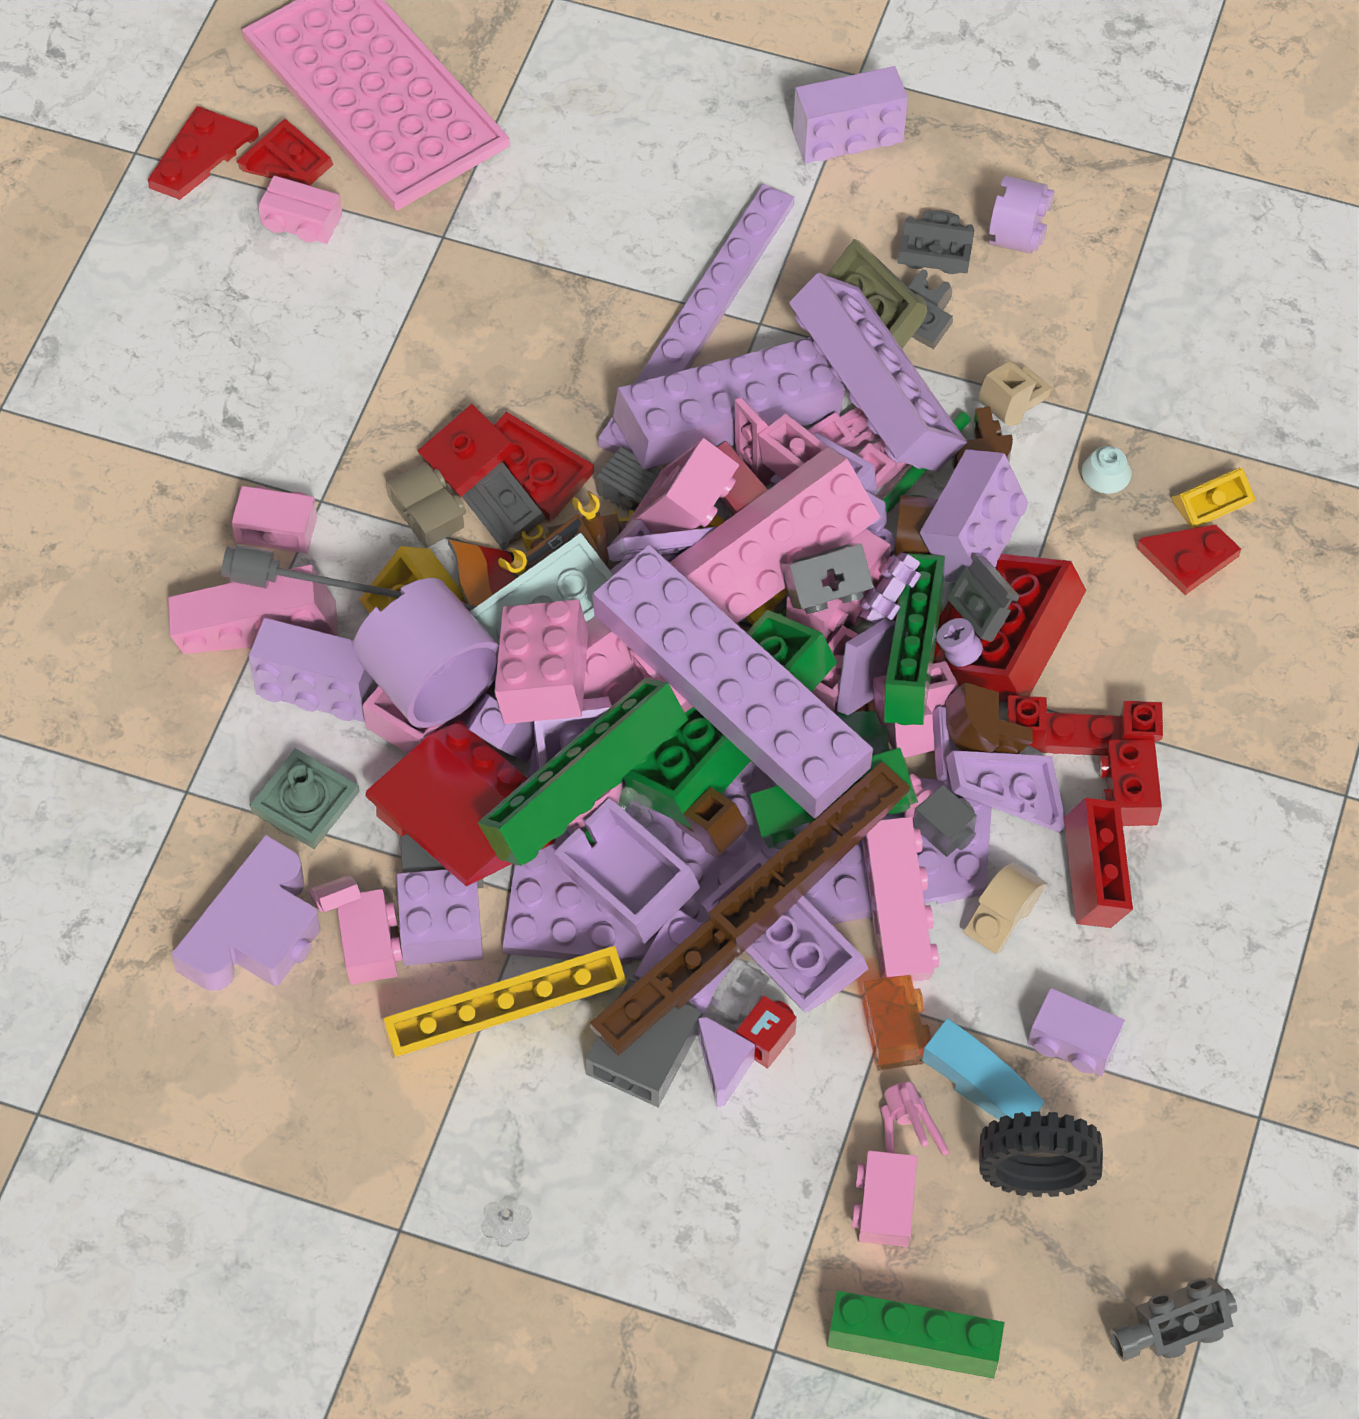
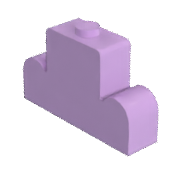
[171,835,321,991]

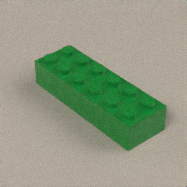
[623,610,837,828]

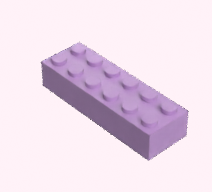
[789,273,967,472]
[613,337,846,470]

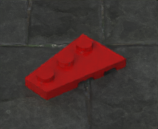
[148,106,259,200]

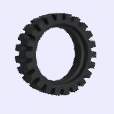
[979,1111,1103,1197]

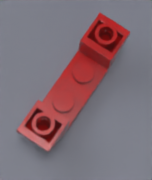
[1008,695,1163,756]

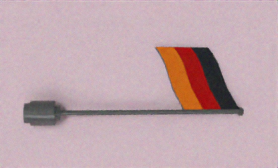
[221,540,515,611]

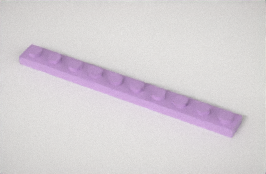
[598,184,794,454]

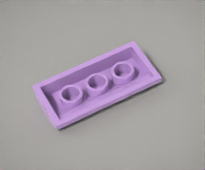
[701,852,869,1013]

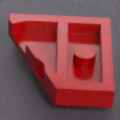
[236,119,334,186]
[1137,524,1241,595]

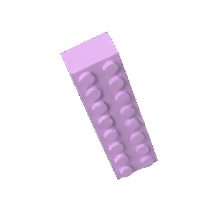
[593,545,873,819]

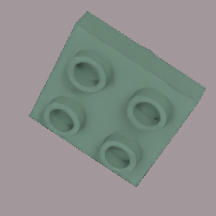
[250,748,359,850]

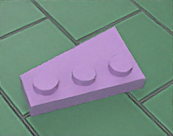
[945,751,1065,833]

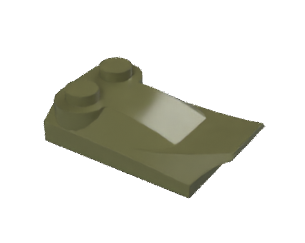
[826,239,927,349]

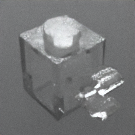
[707,957,770,1027]

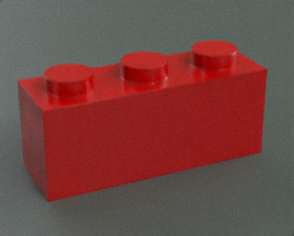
[1064,798,1133,928]

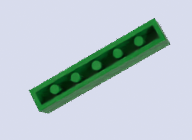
[884,553,945,726]
[477,677,689,866]

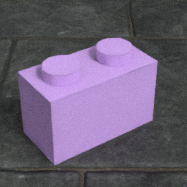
[1028,988,1125,1076]

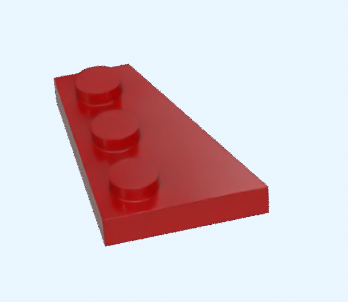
[494,411,594,523]

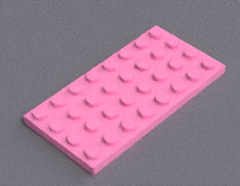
[242,0,510,211]

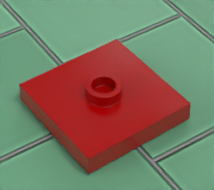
[417,404,516,497]

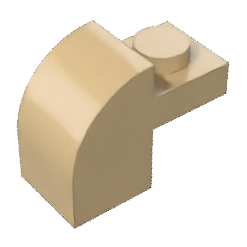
[979,360,1052,426]
[963,862,1048,954]

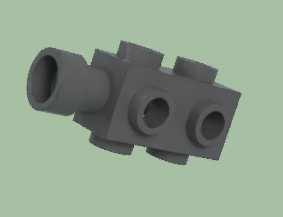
[1110,1277,1237,1362]

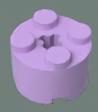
[989,175,1055,254]

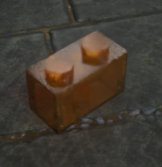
[861,975,931,1071]

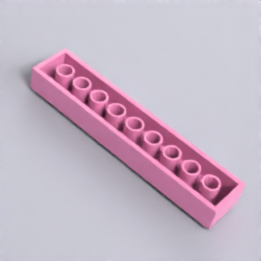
[583,447,881,706]

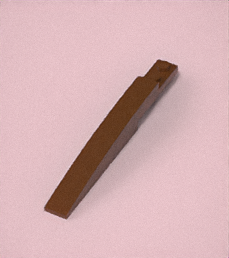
[590,762,910,1056]

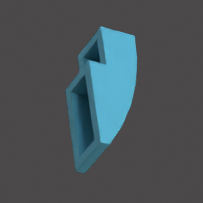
[922,1018,1045,1120]

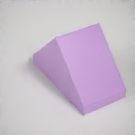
[698,1017,755,1107]

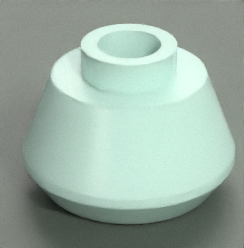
[1082,446,1132,494]

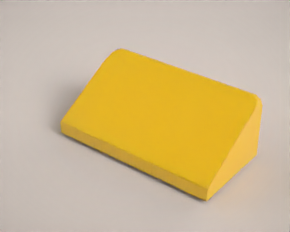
[1171,467,1256,529]

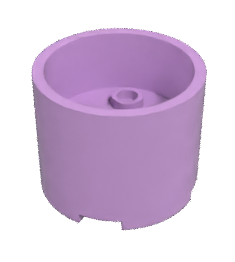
[353,578,499,728]

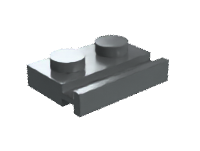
[462,462,546,550]
[947,553,1020,642]

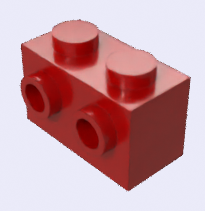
[1099,739,1162,826]

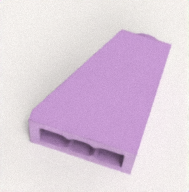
[465,691,536,762]

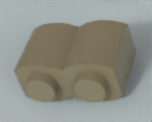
[386,462,466,548]

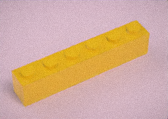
[381,946,627,1059]

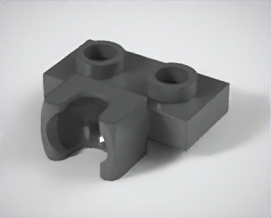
[908,269,953,349]

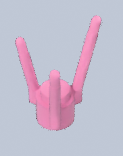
[880,1082,949,1155]

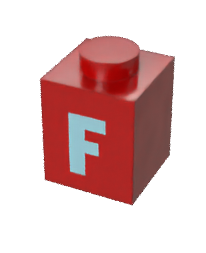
[736,995,797,1069]

